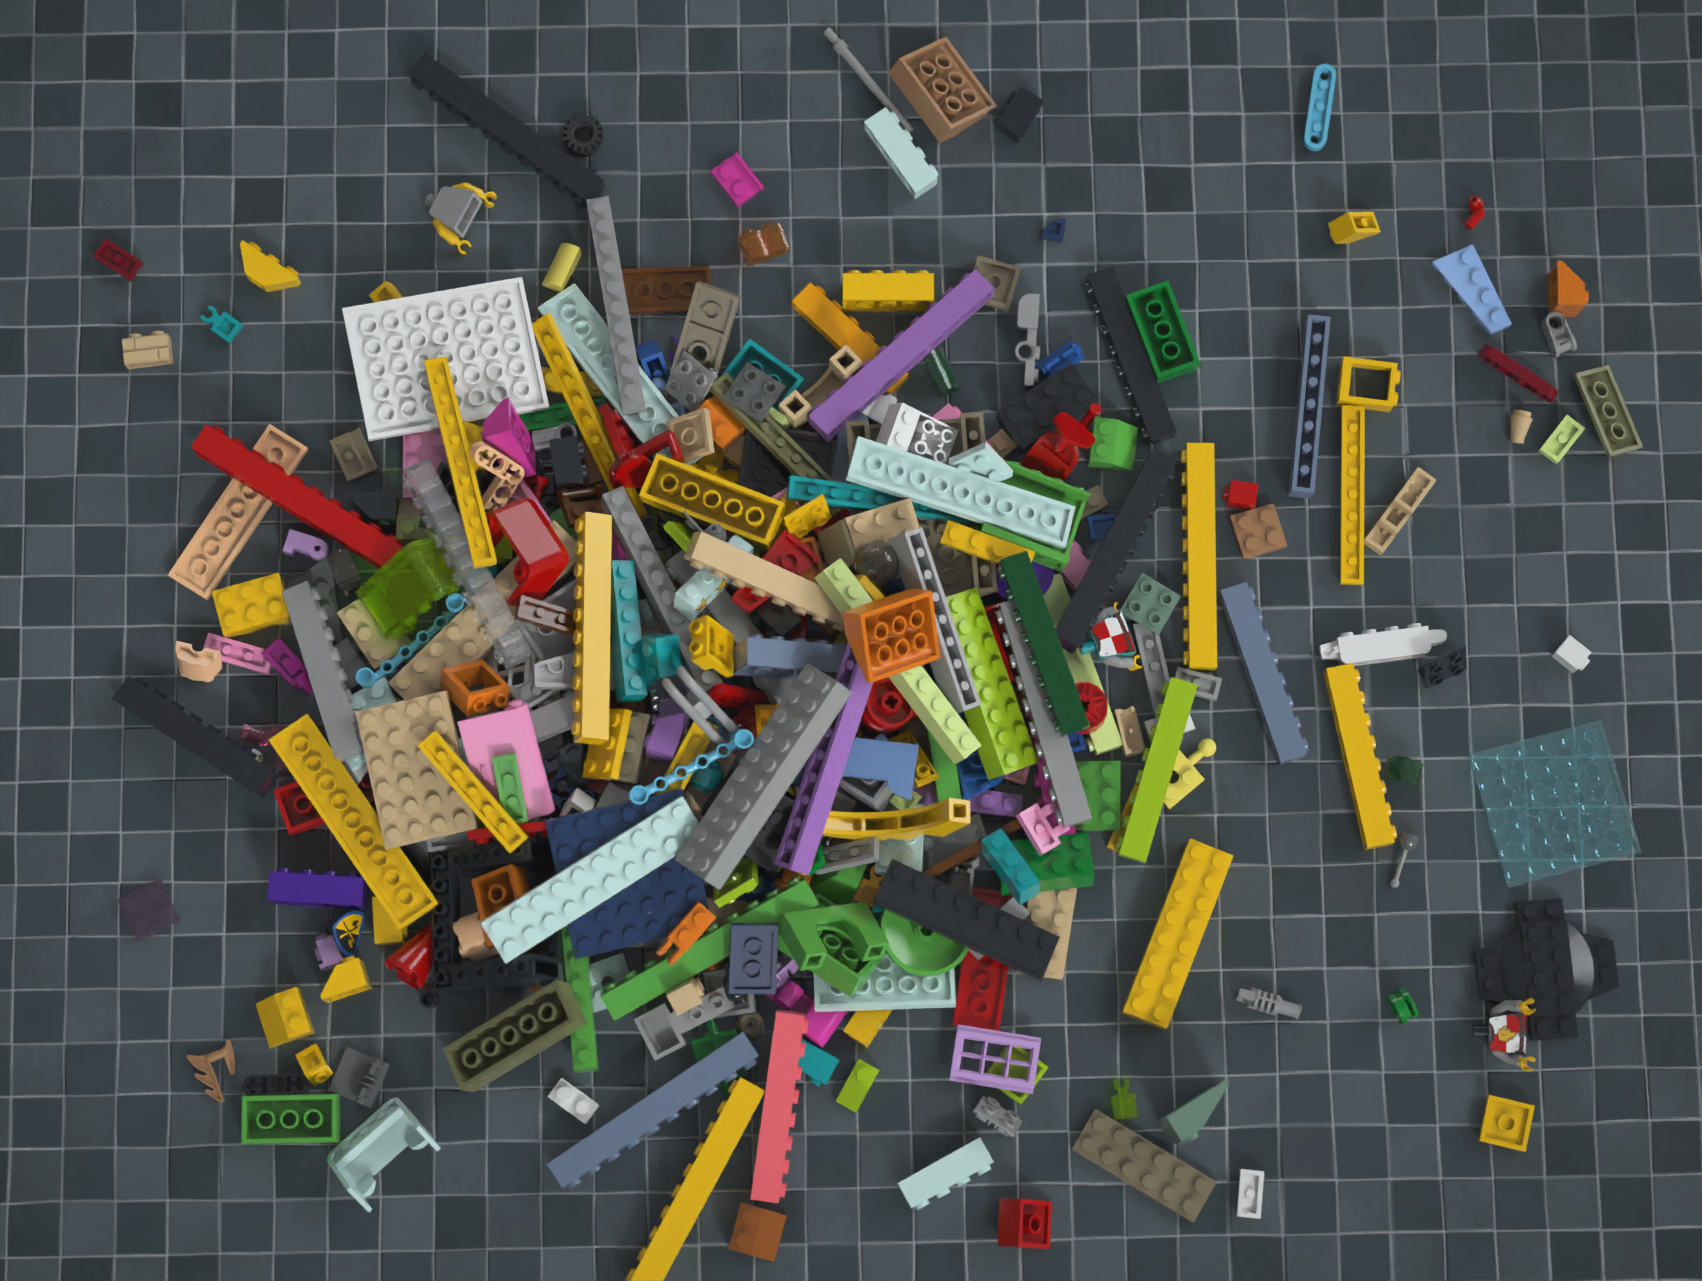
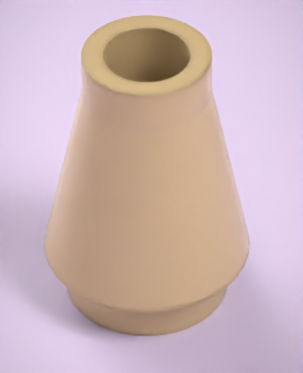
[1510,410,1533,444]

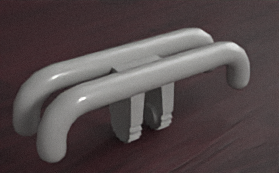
[662,666,737,744]

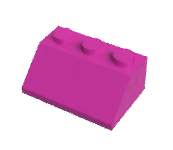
[481,398,536,478]

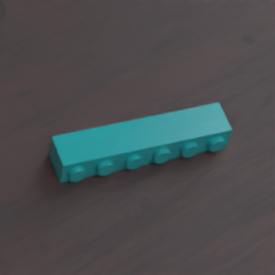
[610,560,648,703]

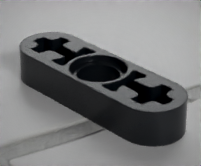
[242,1073,312,1096]

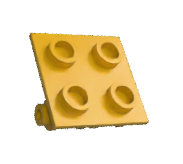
[783,494,832,538]

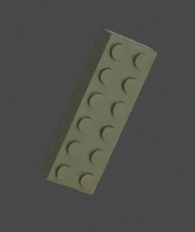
[443,980,587,1092]

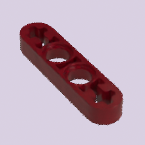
[1478,344,1558,403]

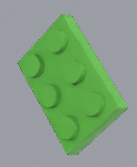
[1075,761,1121,831]

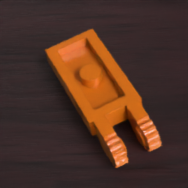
[656,901,717,966]

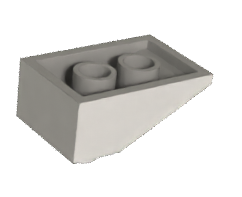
[839,777,895,812]

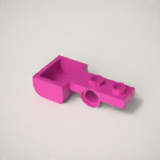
[763,980,849,1049]

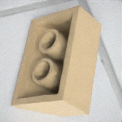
[337,592,412,672]

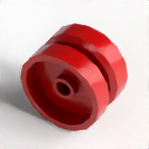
[861,677,914,735]

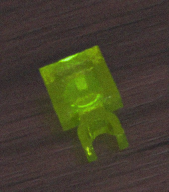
[1111,1078,1138,1120]

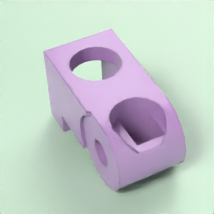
[283,529,329,561]

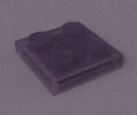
[117,879,181,942]

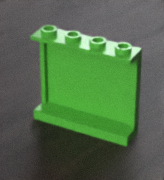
[979,460,1091,572]

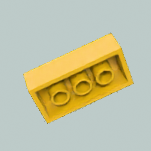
[842,270,934,312]

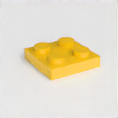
[1478,1095,1535,1152]

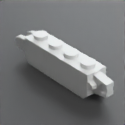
[1319,623,1448,666]

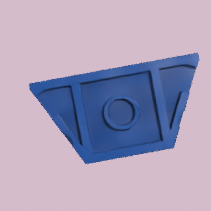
[956,750,1004,800]

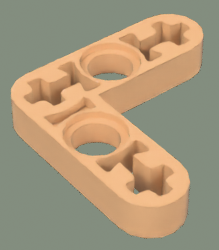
[469,441,524,515]

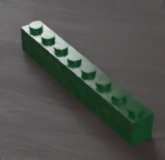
[997,551,1090,738]

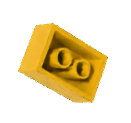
[212,573,291,639]

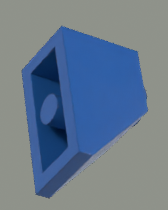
[635,340,670,384]

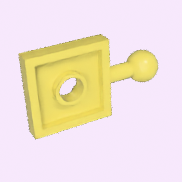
[1163,738,1216,810]

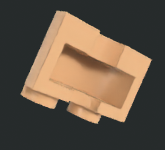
[175,641,222,682]
[453,912,498,962]

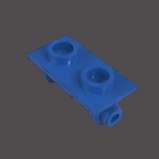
[1035,340,1085,380]

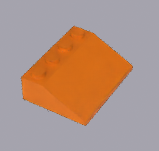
[842,588,941,683]

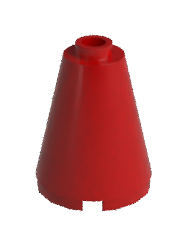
[384,924,433,990]

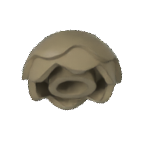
[735,1012,765,1040]

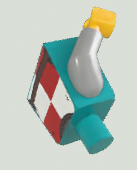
[1079,602,1142,671]

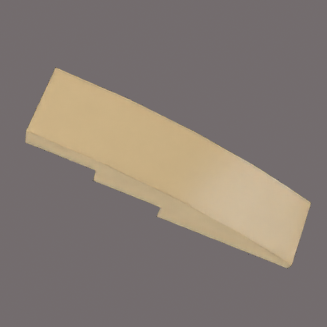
[1364,467,1436,556]

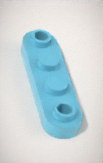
[1303,64,1336,151]

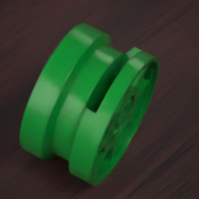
[1386,987,1419,1025]

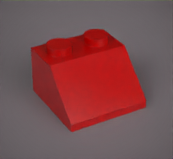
[997,1198,1052,1249]

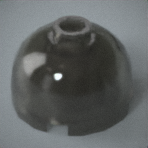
[853,540,900,588]

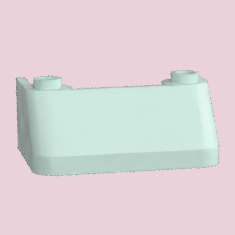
[327,1098,441,1212]

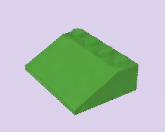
[778,893,887,998]

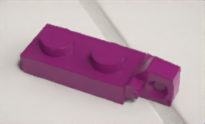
[260,638,313,696]

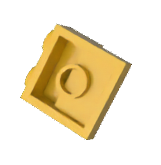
[689,615,734,678]

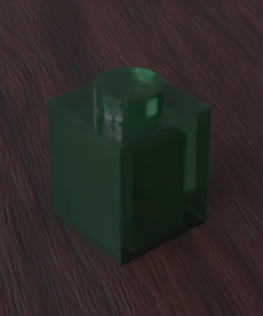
[1384,756,1423,786]

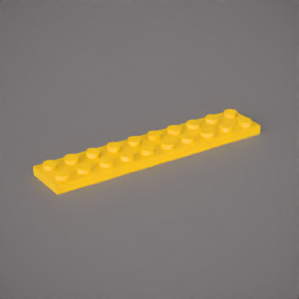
[269,714,439,931]

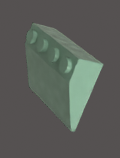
[1157,1079,1229,1146]

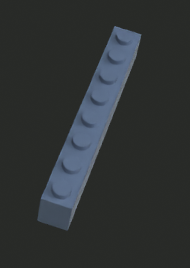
[1288,314,1331,499]
[1218,582,1309,766]

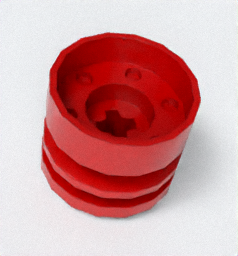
[1075,682,1108,735]

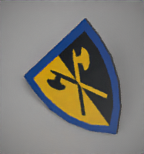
[326,910,366,958]

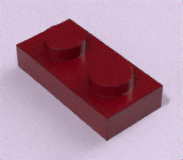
[93,238,144,282]

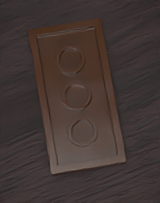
[621,266,711,315]

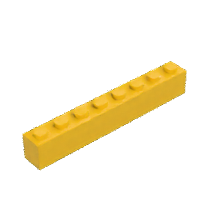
[1323,663,1397,850]

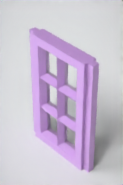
[949,1025,1041,1094]

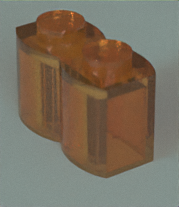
[738,221,790,266]

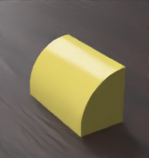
[542,243,581,293]

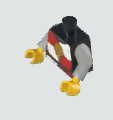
[1472,998,1536,1072]

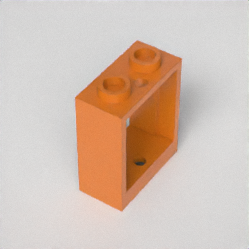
[440,659,510,716]

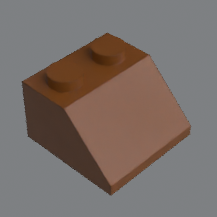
[729,1203,787,1262]

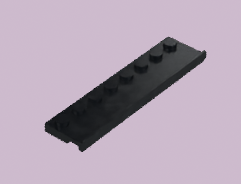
[873,859,1060,982]

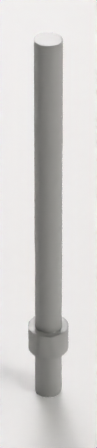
[823,27,914,133]

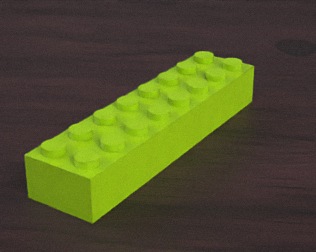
[946,587,1039,780]

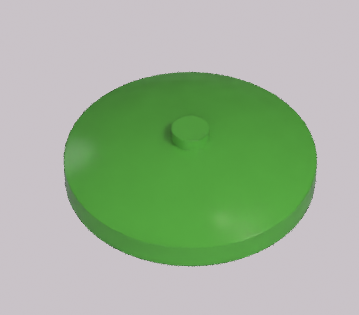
[880,910,969,977]

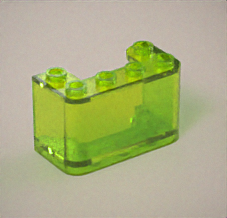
[355,536,465,640]

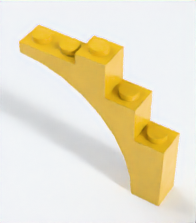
[822,798,970,843]

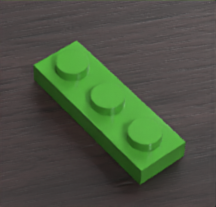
[492,752,529,824]

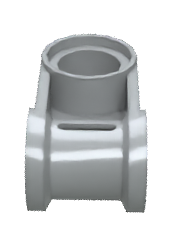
[1541,312,1577,358]

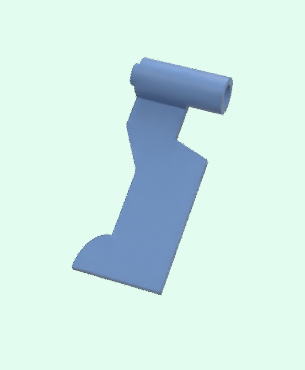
[788,738,918,800]

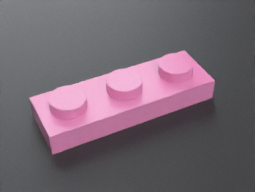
[203,633,271,675]

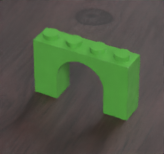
[778,902,889,971]

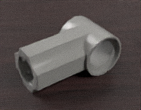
[532,423,579,452]

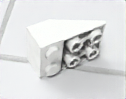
[876,403,958,464]

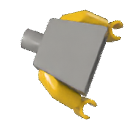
[425,183,497,255]

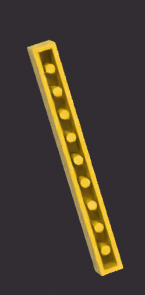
[1181,443,1217,671]
[571,512,612,745]
[626,1077,765,1281]

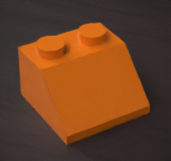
[1548,261,1589,317]
[697,395,746,454]

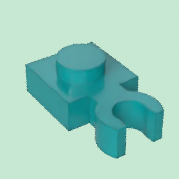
[200,306,244,344]

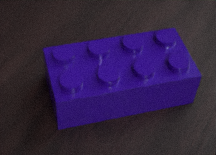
[267,868,369,910]

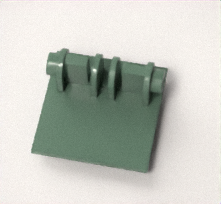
[1120,573,1181,635]

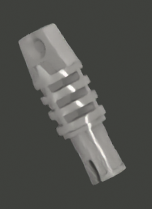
[1236,988,1302,1019]

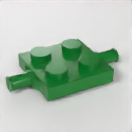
[691,1018,748,1098]

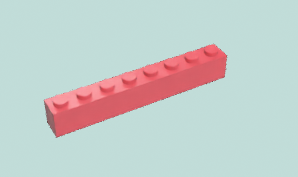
[751,1010,809,1203]

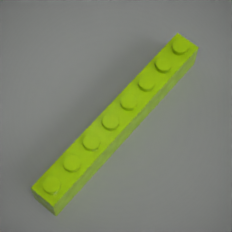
[1116,677,1198,864]

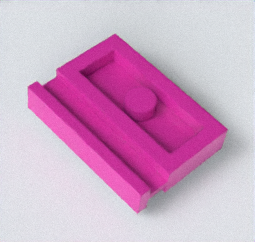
[711,152,764,208]

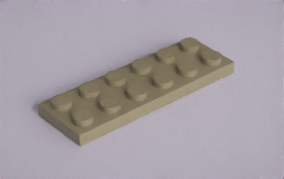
[1071,1109,1217,1223]

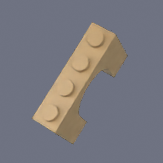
[779,344,862,430]

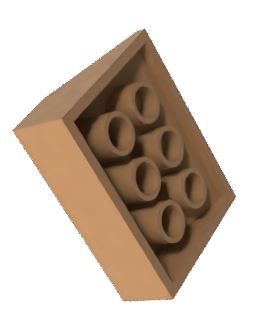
[888,37,998,143]

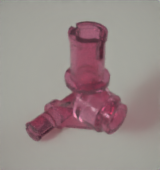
[240,723,291,775]

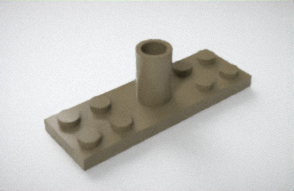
[664,281,741,413]

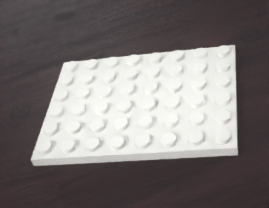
[342,277,549,441]

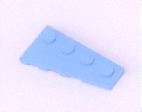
[1431,244,1512,335]

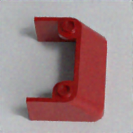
[486,498,569,606]

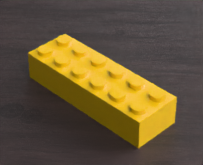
[639,454,787,550]

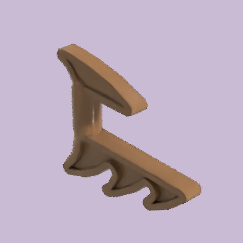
[187,1040,235,1103]

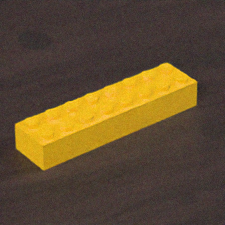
[1121,838,1233,1030]

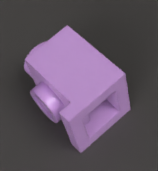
[314,933,344,971]

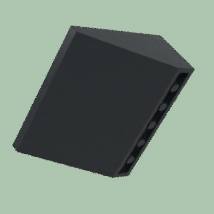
[430,836,564,992]

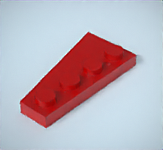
[730,529,821,614]

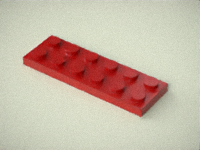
[952,887,1013,1031]

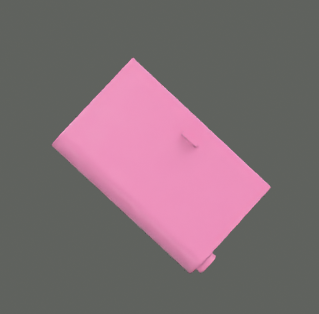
[458,699,555,828]

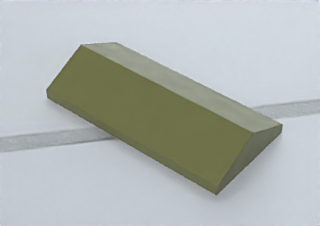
[1573,365,1643,458]

